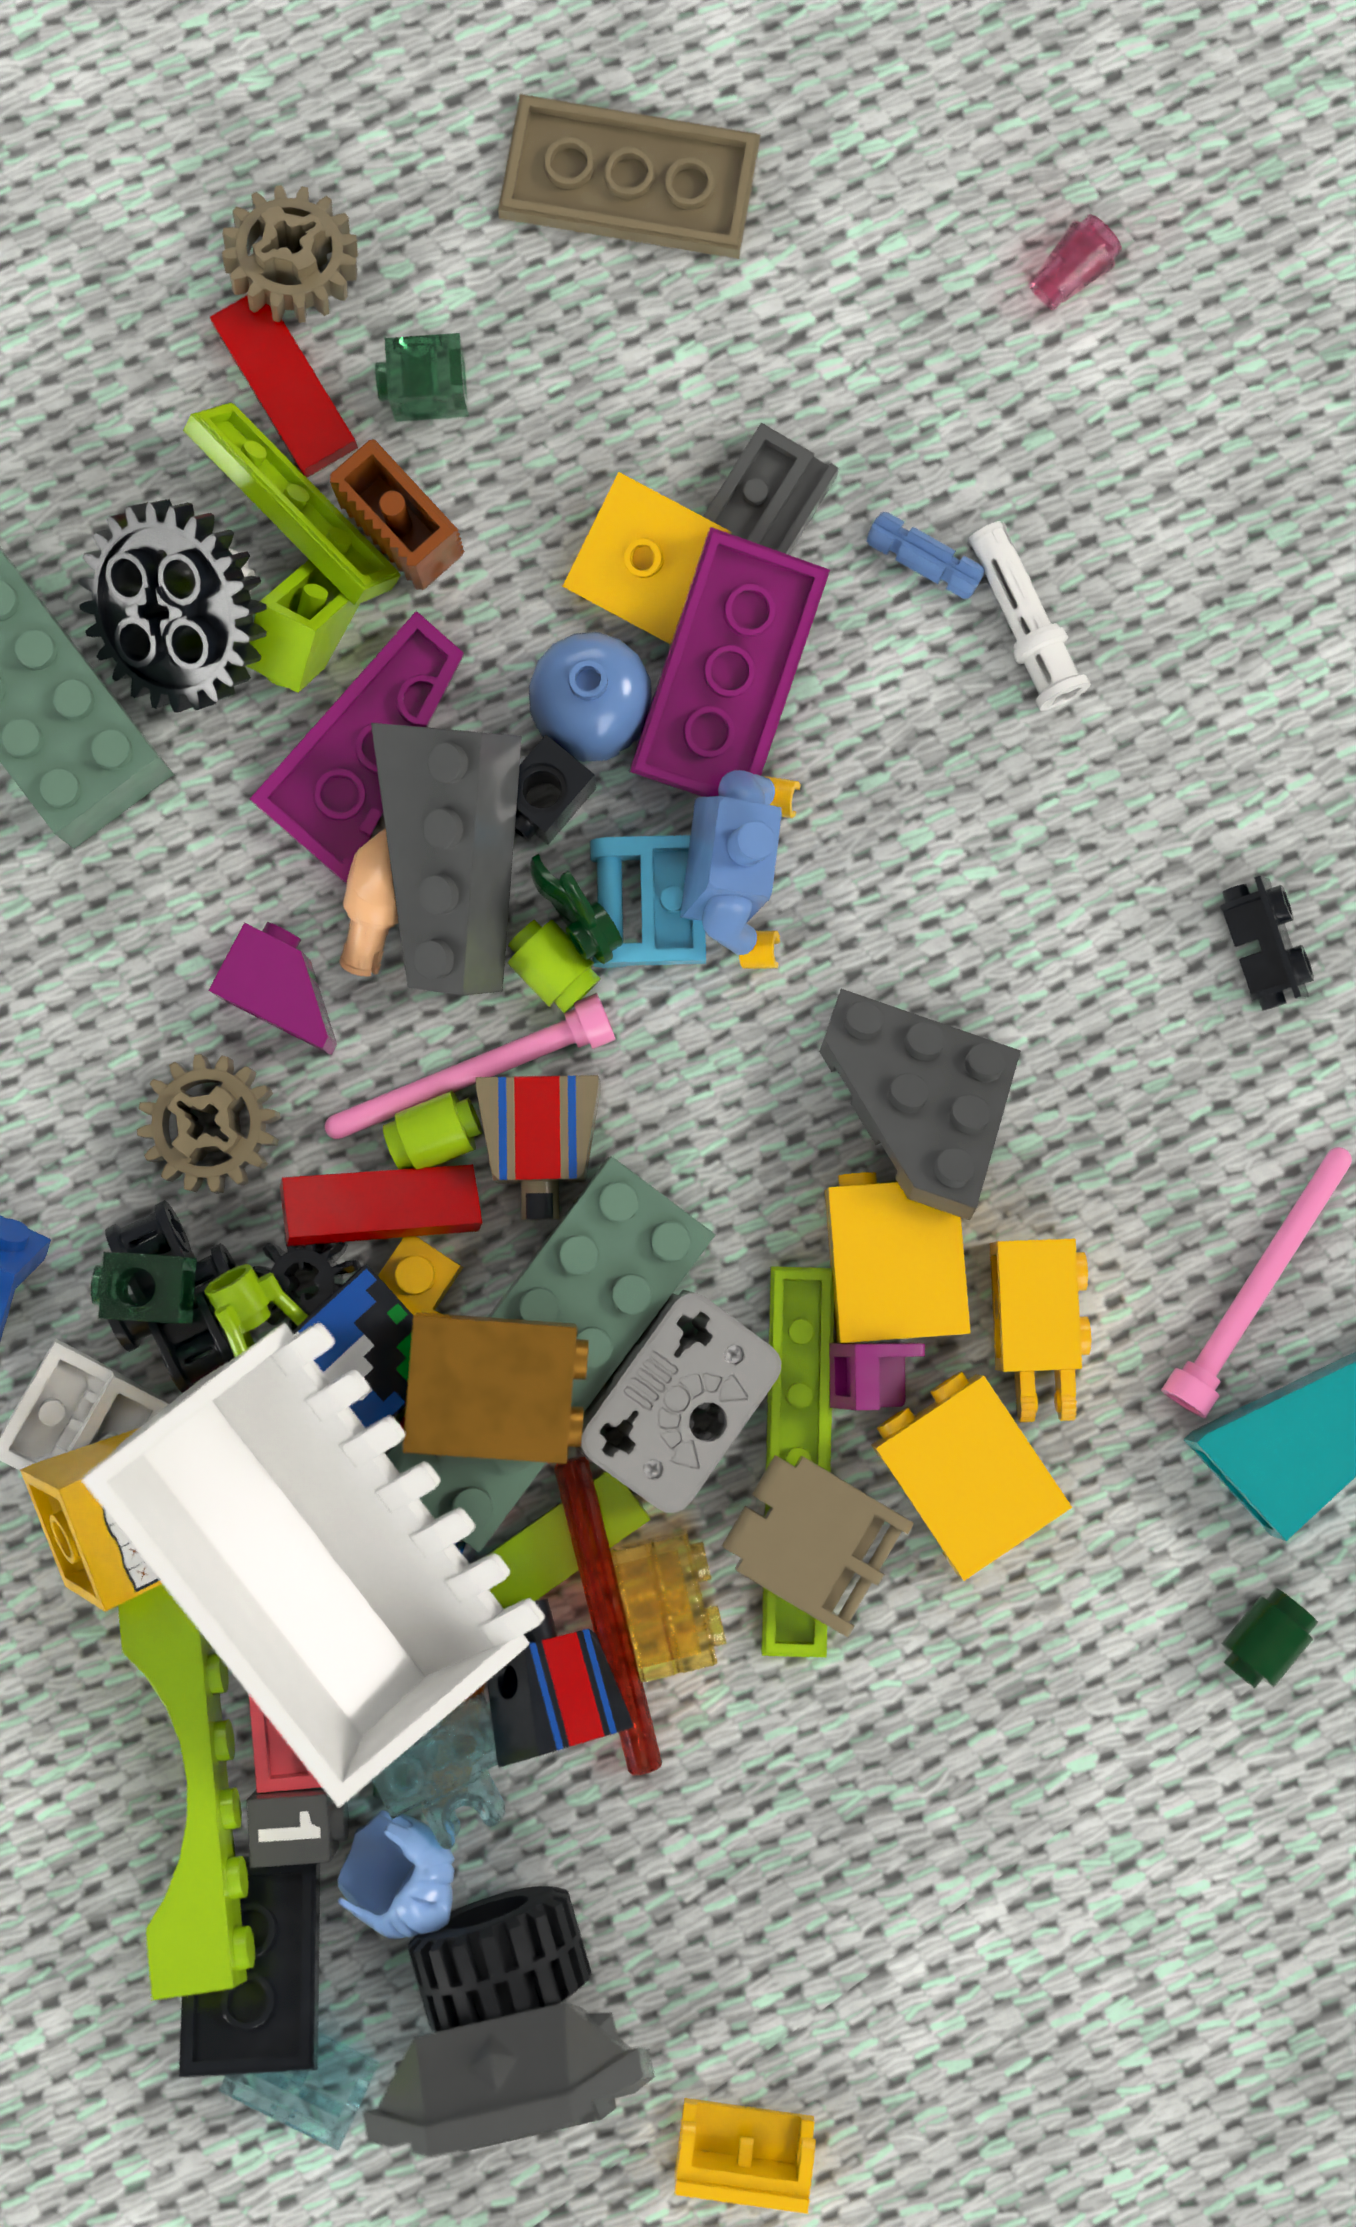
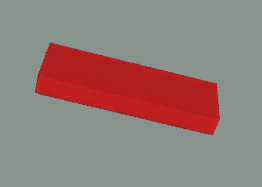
[209,295,358,478]
[280,1164,483,1246]

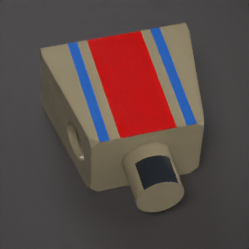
[476,1075,600,1220]

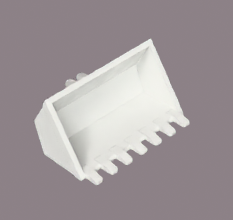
[82,1323,544,1808]

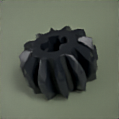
[253,1234,361,1331]

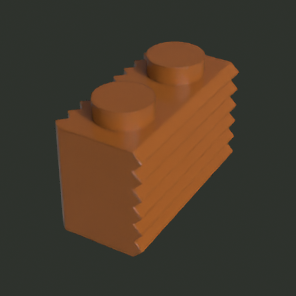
[330,439,465,590]

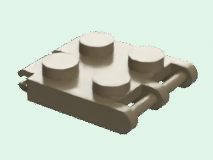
[722,1455,914,1637]

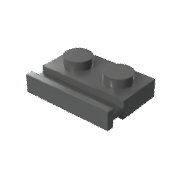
[703,423,839,555]

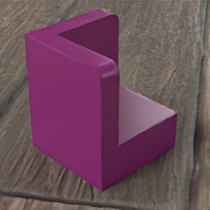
[829,1342,925,1411]

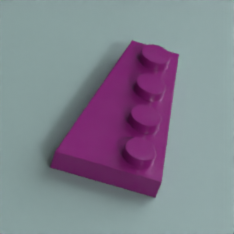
[250,611,464,885]

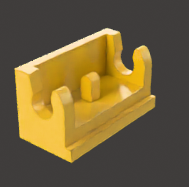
[674,2098,816,2214]

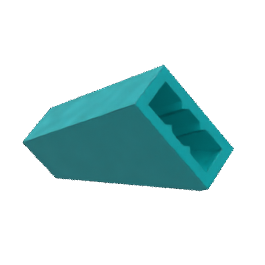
[1183,1352,1356,1541]

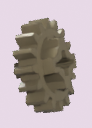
[222,185,358,323]
[137,1054,281,1194]

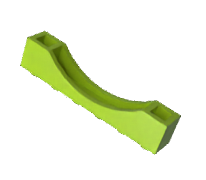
[118,1584,255,2001]

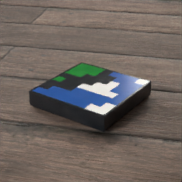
[292,1264,414,1428]

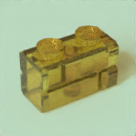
[611,1529,727,1682]

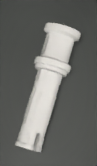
[968,521,1091,711]

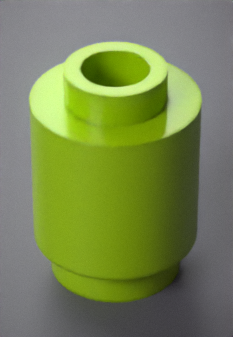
[507,919,601,1013]
[383,1091,483,1169]

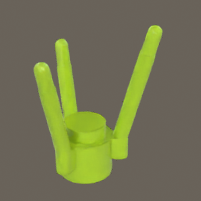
[204,1264,308,1357]

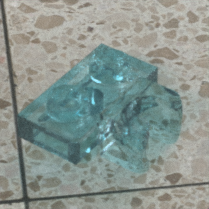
[372,1692,505,1849]

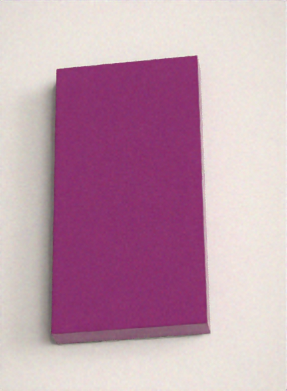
[629,527,830,797]

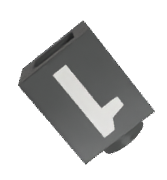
[247,1788,349,1868]

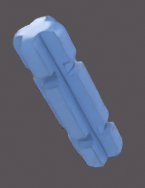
[867,512,984,599]

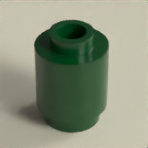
[1221,1588,1318,1688]

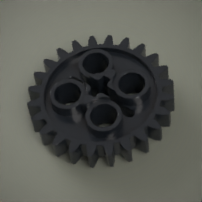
[78,499,267,713]

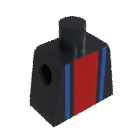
[487,1599,634,1768]

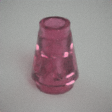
[1029,214,1122,311]

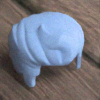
[338,1810,455,1939]

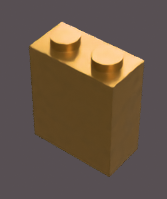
[403,1312,589,1464]

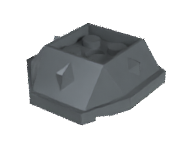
[363,2003,655,2158]

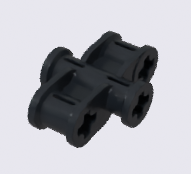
[103,1200,237,1394]

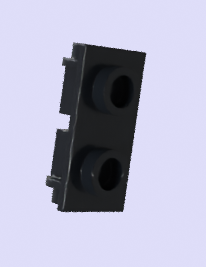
[1220,875,1314,1011]

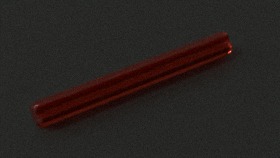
[554,1457,662,1775]

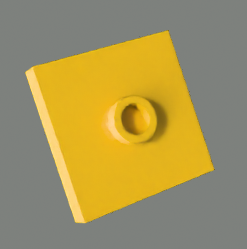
[562,472,732,645]

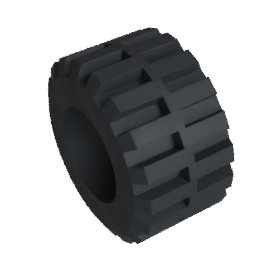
[407,1886,592,2032]

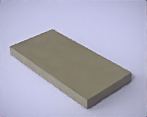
[498,94,761,259]

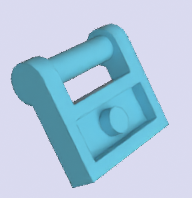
[590,835,706,968]

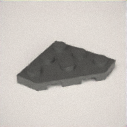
[819,989,1021,1220]

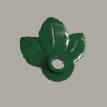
[530,853,623,964]

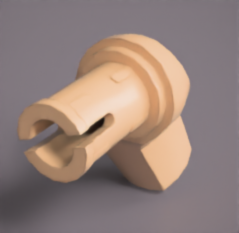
[339,828,399,977]

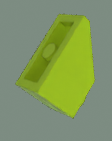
[246,560,360,693]

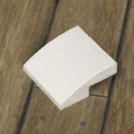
[0,1338,170,1470]

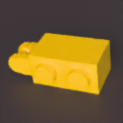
[990,1238,1091,1422]

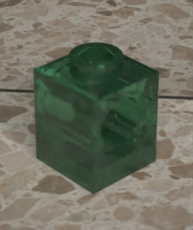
[375,333,469,422]
[91,1252,197,1323]

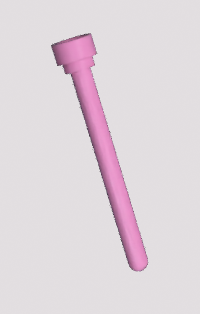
[324,993,616,1139]
[1161,1147,1352,1418]

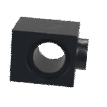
[515,735,596,845]

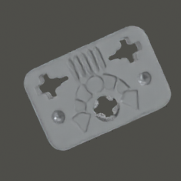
[575,1290,781,1513]

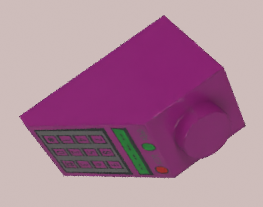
[208,922,337,1055]

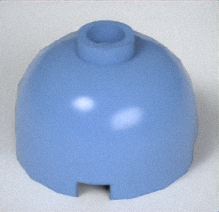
[529,632,652,762]

